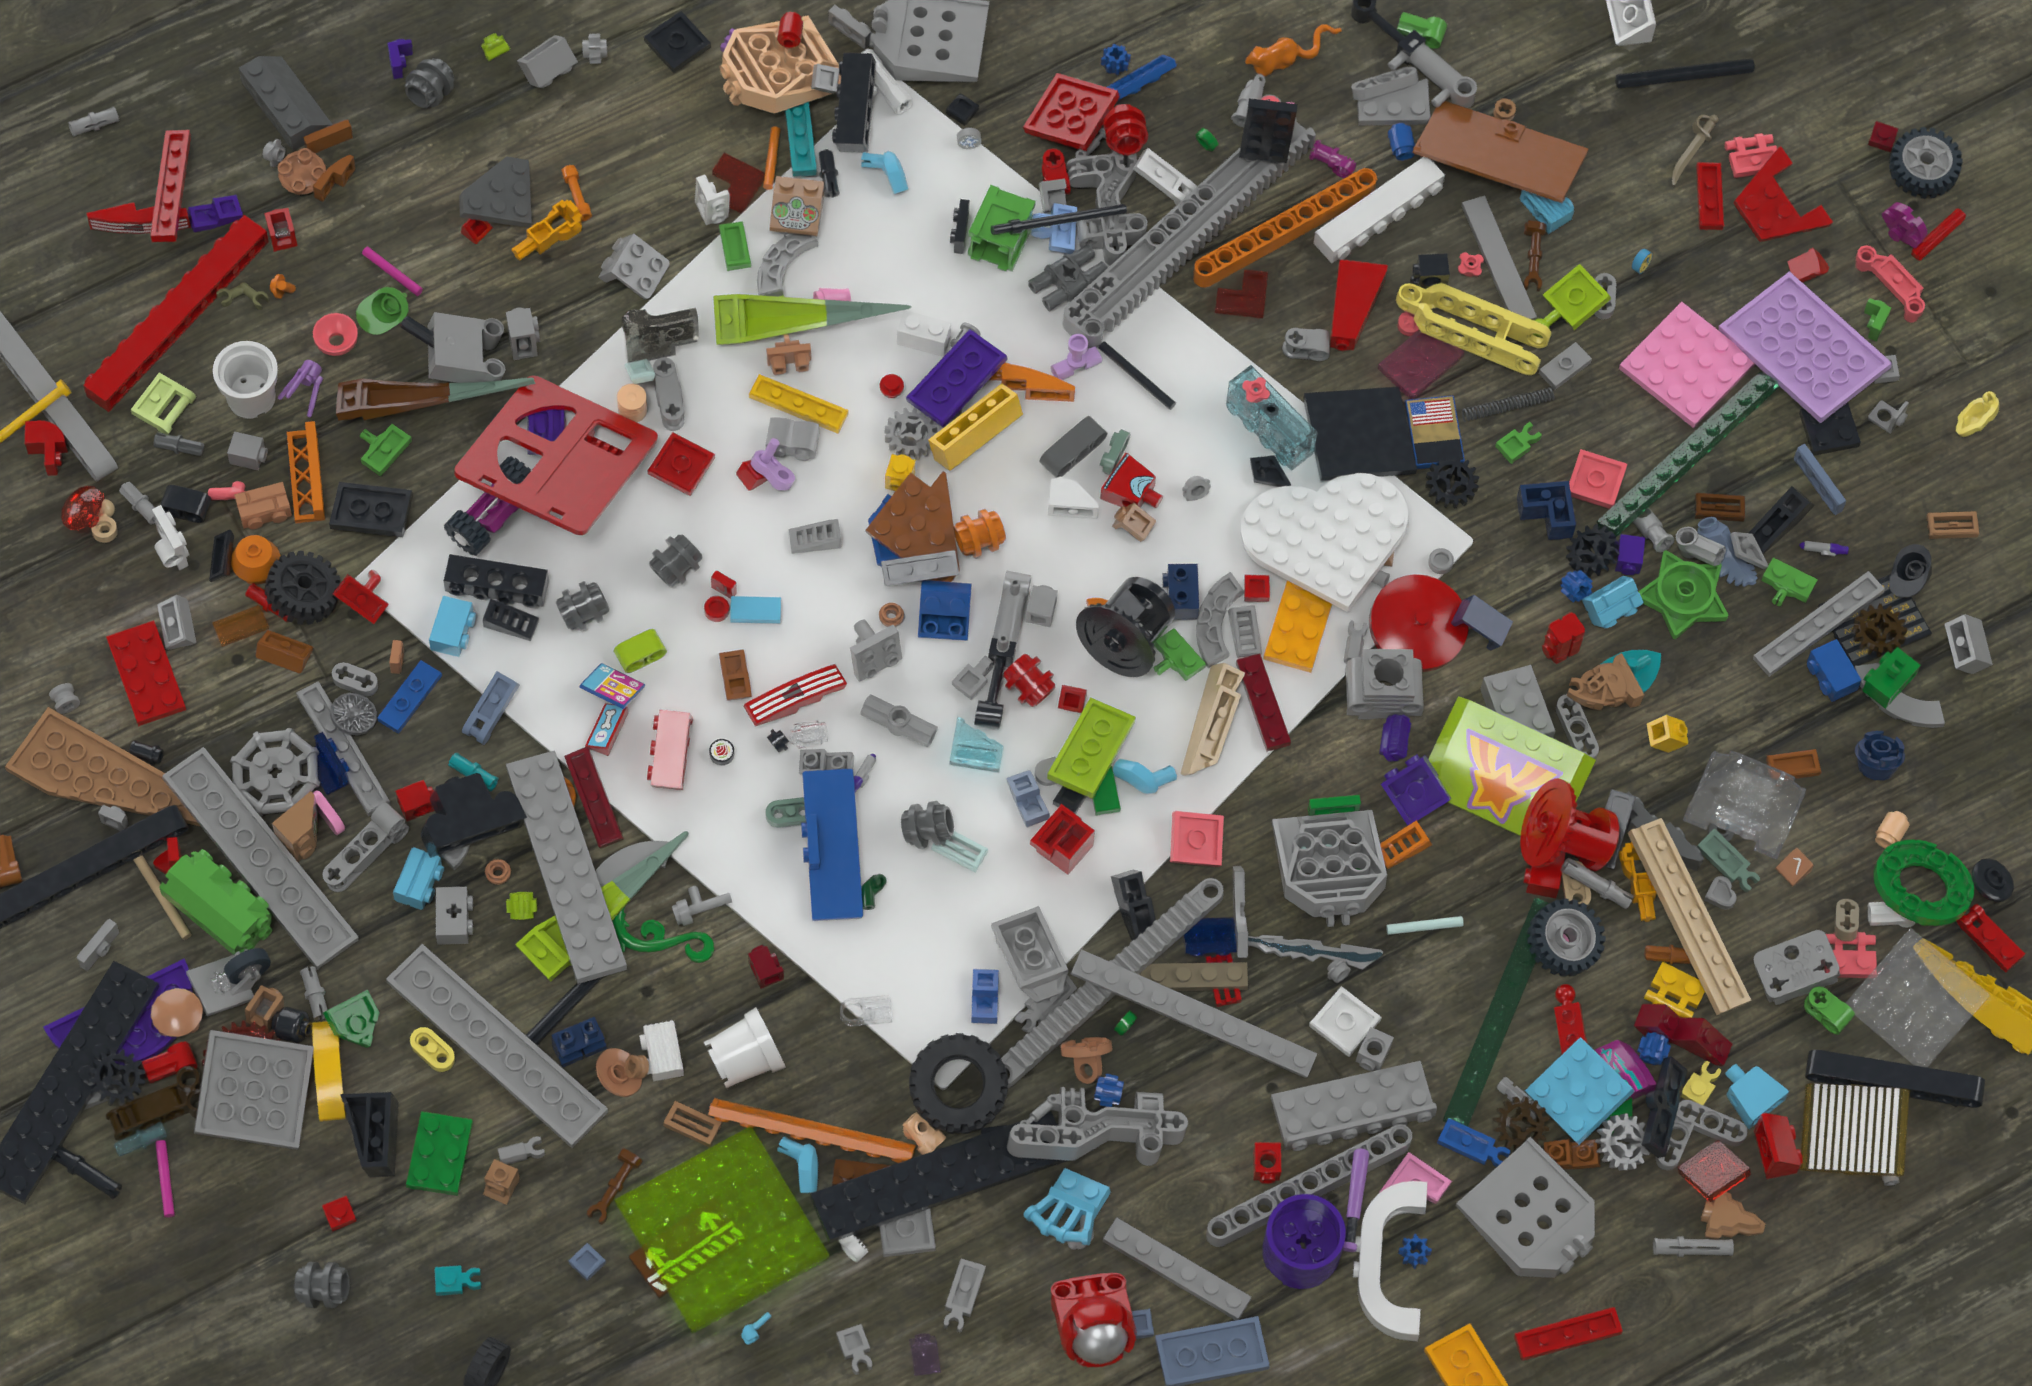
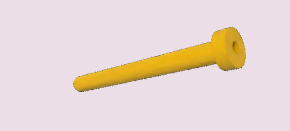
[0,380,72,443]

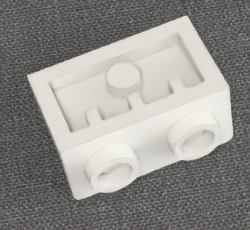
[695,175,730,225]

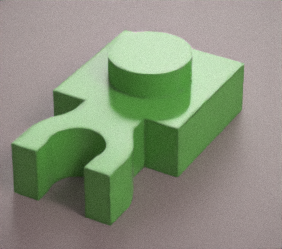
[1495,422,1542,464]

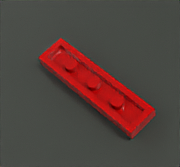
[1514,1307,1623,1361]

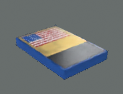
[1405,395,1465,469]

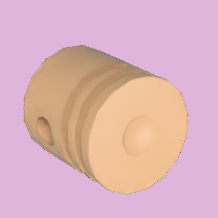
[617,384,647,422]

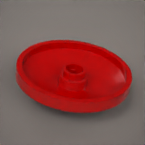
[1369,574,1469,672]

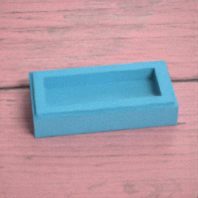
[730,596,781,624]

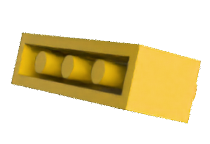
[928,383,1023,471]

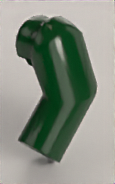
[861,874,887,910]

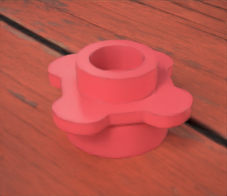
[1458,252,1484,277]
[1242,377,1270,403]

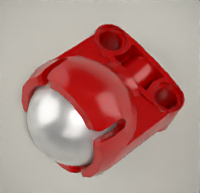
[1051,1273,1137,1367]

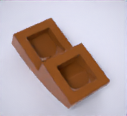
[313,155,356,202]
[719,649,752,701]

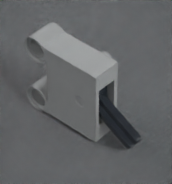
[400,312,505,383]

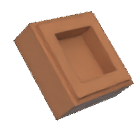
[389,640,404,674]

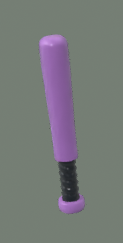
[1343,1148,1369,1252]

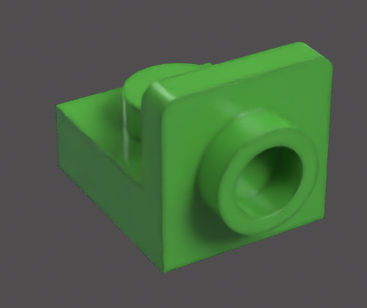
[1864,298,1892,342]

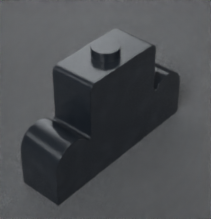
[420,773,527,858]

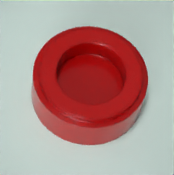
[704,596,729,622]

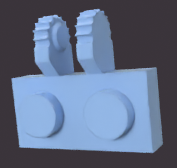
[1031,203,1077,254]

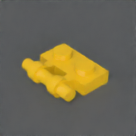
[1644,962,1705,1018]

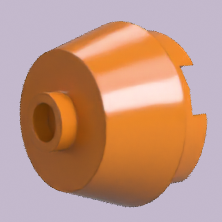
[231,535,280,585]

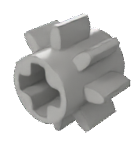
[583,34,607,64]

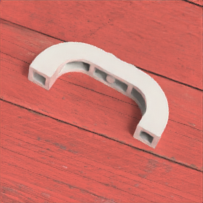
[1353,1181,1427,1341]

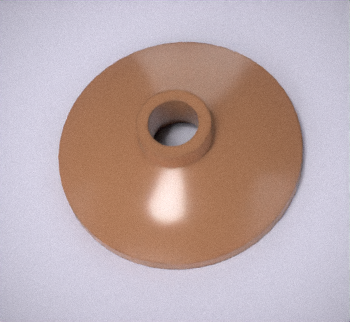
[596,1048,642,1097]

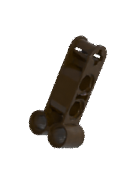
[105,1066,202,1141]

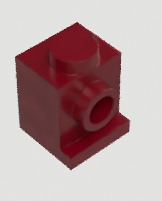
[748,945,784,989]

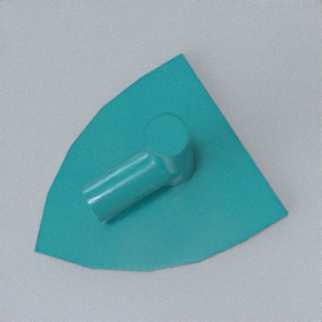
[1601,650,1661,693]

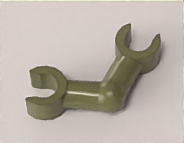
[216,282,269,310]

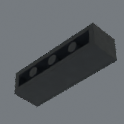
[832,53,876,152]

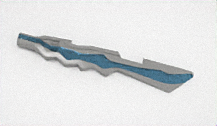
[1248,935,1383,970]

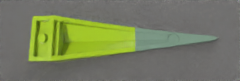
[713,294,911,345]
[515,831,689,982]

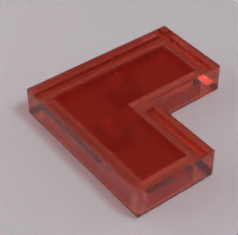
[712,153,765,214]
[1215,269,1268,319]

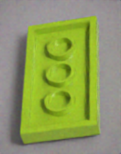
[1047,697,1136,799]

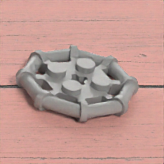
[230,728,320,816]

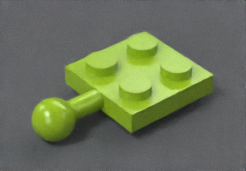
[1533,264,1611,338]

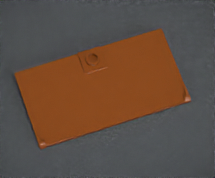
[1413,101,1589,203]

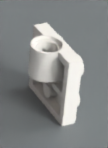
[152,505,189,570]

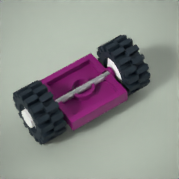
[444,456,531,556]

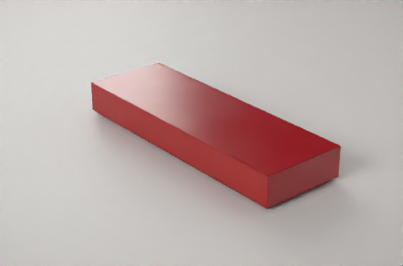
[1696,162,1724,230]

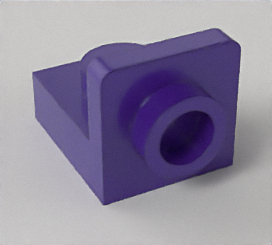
[388,39,413,79]

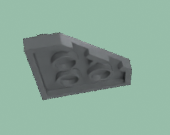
[459,156,532,228]

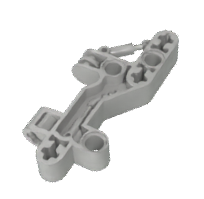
[1066,128,1147,266]
[1007,1087,1188,1166]

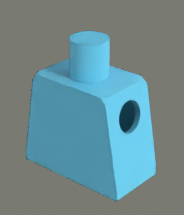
[1725,1064,1789,1129]

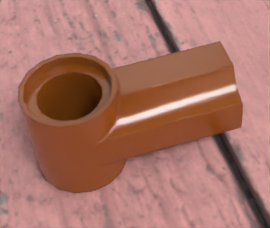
[0,835,22,888]

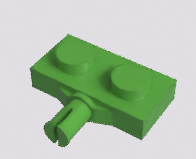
[360,424,412,476]
[1761,558,1818,606]
[1154,628,1206,681]

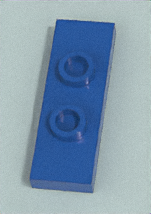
[1107,55,1177,100]
[377,660,442,734]

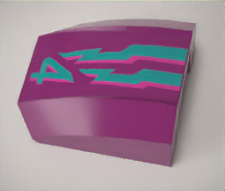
[1594,1039,1657,1101]

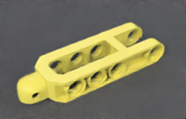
[1396,283,1551,375]

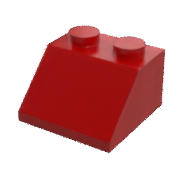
[1754,1113,1803,1179]

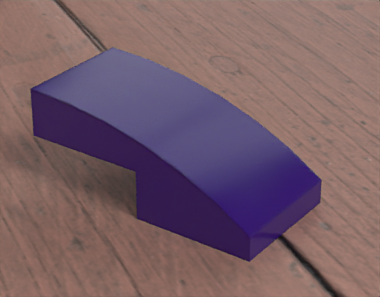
[187,195,243,232]

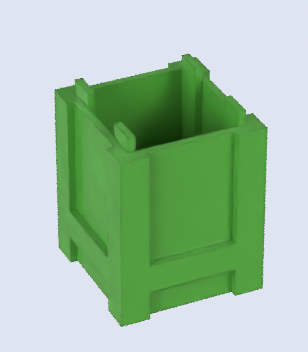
[968,185,1036,272]

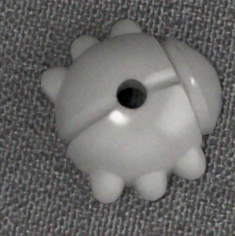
[1182,476,1211,501]

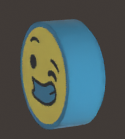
[1632,249,1653,274]

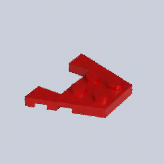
[1733,146,1833,242]

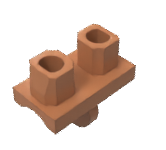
[766,334,811,375]

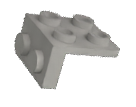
[599,233,669,299]

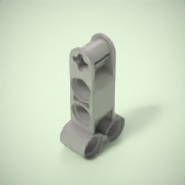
[323,802,409,892]

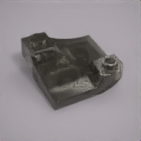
[622,308,699,363]

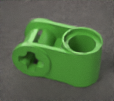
[1804,986,1855,1035]

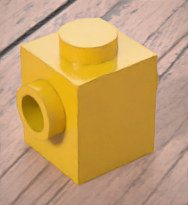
[885,454,916,491]
[1647,715,1688,753]

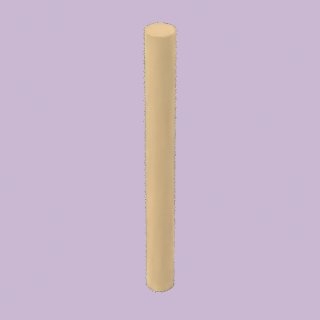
[134,855,192,940]

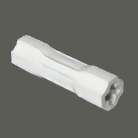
[862,49,913,114]

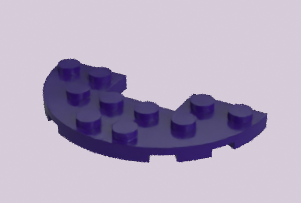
[43,959,193,1065]

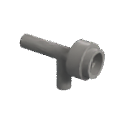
[672,886,732,926]

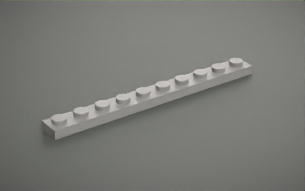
[1071,950,1317,1078]

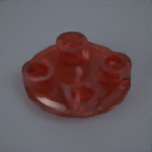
[61,485,104,530]

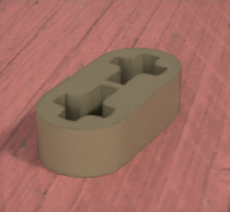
[1834,899,1859,941]

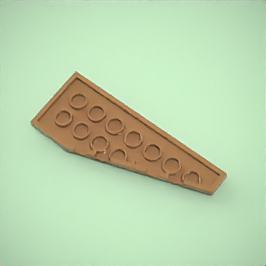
[5,707,200,826]

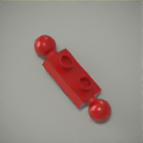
[1554,984,1588,1054]

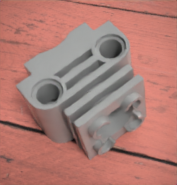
[1345,649,1424,719]

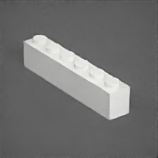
[1314,157,1445,263]

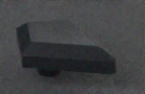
[1250,455,1291,487]

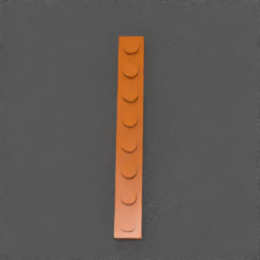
[708,1098,916,1163]

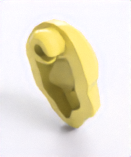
[1956,391,1999,437]

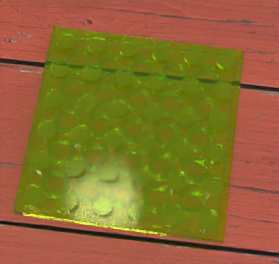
[615,1126,830,1334]

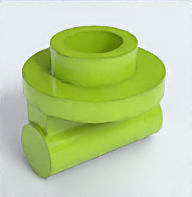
[481,33,510,61]

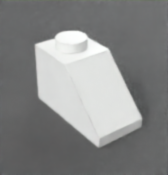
[1048,477,1099,519]

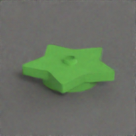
[1638,550,1728,639]

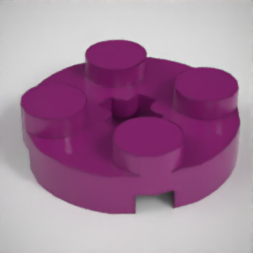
[1882,202,1927,248]

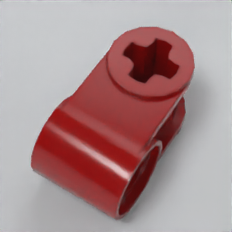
[1041,149,1070,195]

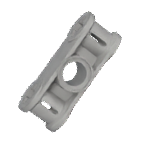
[653,357,684,431]

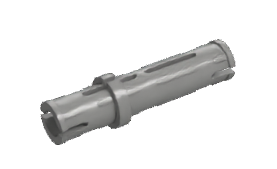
[1561,858,1633,909]
[1653,1236,1734,1257]

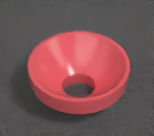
[313,313,358,356]

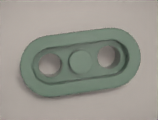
[1100,429,1131,475]
[765,797,805,827]

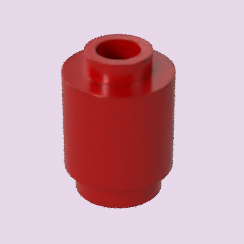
[777,12,803,48]

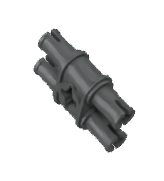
[1028,244,1108,311]

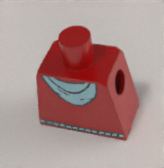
[1100,453,1163,508]

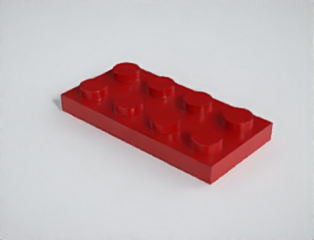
[106,620,186,727]

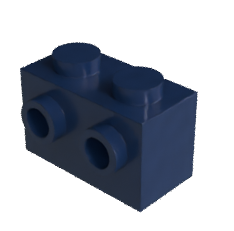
[1162,564,1199,620]

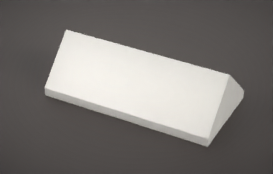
[1606,0,1656,46]

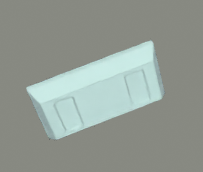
[624,359,655,384]

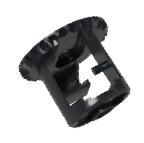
[1076,577,1175,677]

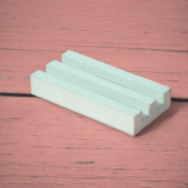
[931,831,988,873]

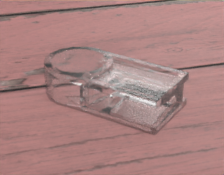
[840,995,892,1026]

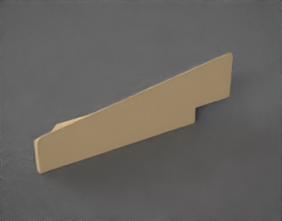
[1181,663,1245,776]

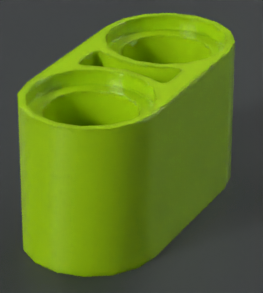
[613,629,667,673]

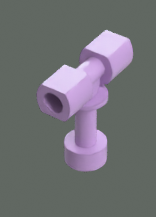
[1051,334,1102,380]

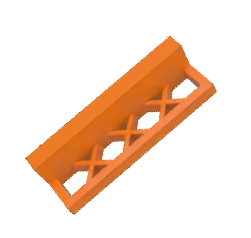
[287,421,325,524]

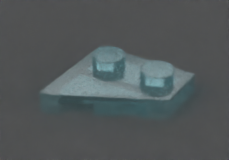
[949,717,1003,773]

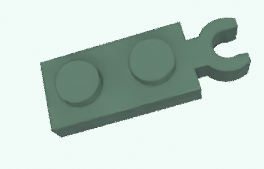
[1697,828,1760,892]

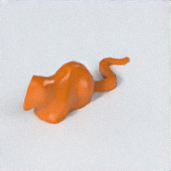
[1245,25,1342,77]

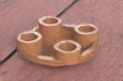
[278,148,326,195]
[151,988,203,1037]

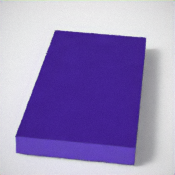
[906,329,1008,428]

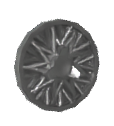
[330,693,377,735]

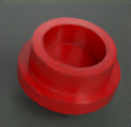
[880,374,904,398]

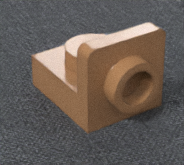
[1112,503,1156,542]

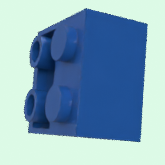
[918,580,972,641]

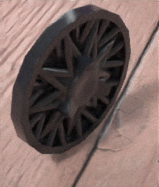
[1971,858,2014,903]

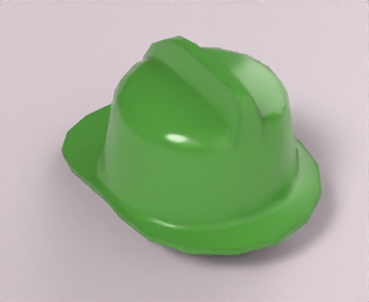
[356,287,409,334]

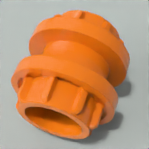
[954,509,1006,558]

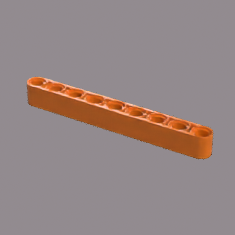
[1193,168,1377,288]

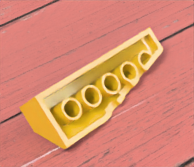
[1913,938,2032,1055]

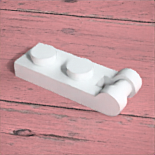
[1133,148,1197,205]

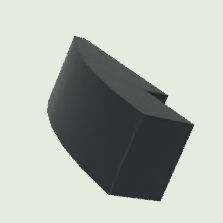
[1111,869,1156,941]

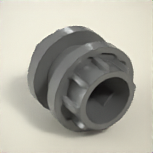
[405,58,455,108]
[649,534,702,587]
[556,581,610,631]
[901,801,954,849]
[294,1262,350,1309]

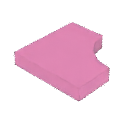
[1379,1152,1452,1204]

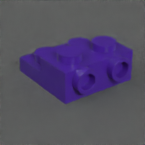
[1381,754,1451,825]

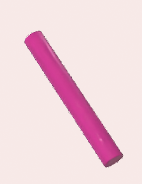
[362,247,423,296]
[155,1140,175,1217]

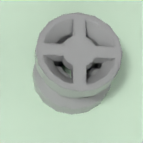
[49,683,80,714]

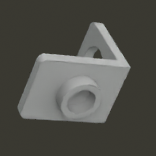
[1868,401,1909,434]

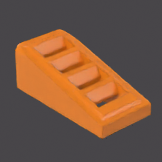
[1380,820,1432,869]

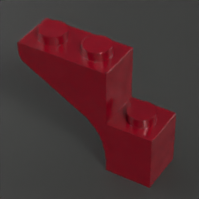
[1634,1004,1732,1066]

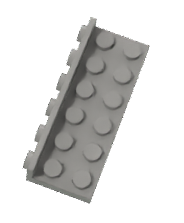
[1271,1061,1437,1151]

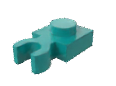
[435,1266,481,1296]

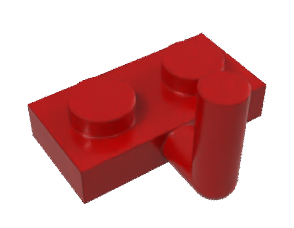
[333,570,389,624]

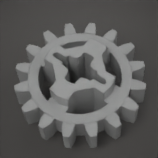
[885,407,937,460]
[1595,1114,1650,1171]

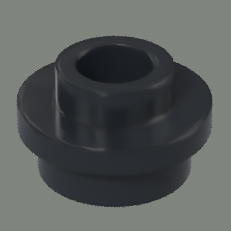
[767,729,789,752]

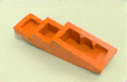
[989,363,1075,402]

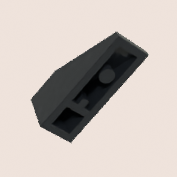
[1749,486,1815,554]

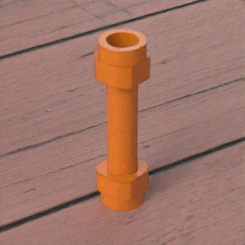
[562,165,592,221]

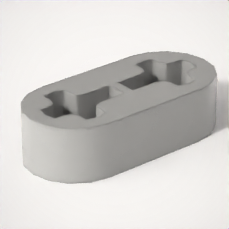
[1594,273,1616,319]
[332,662,378,697]

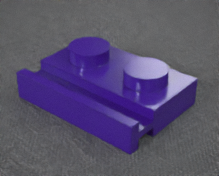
[527,409,564,455]

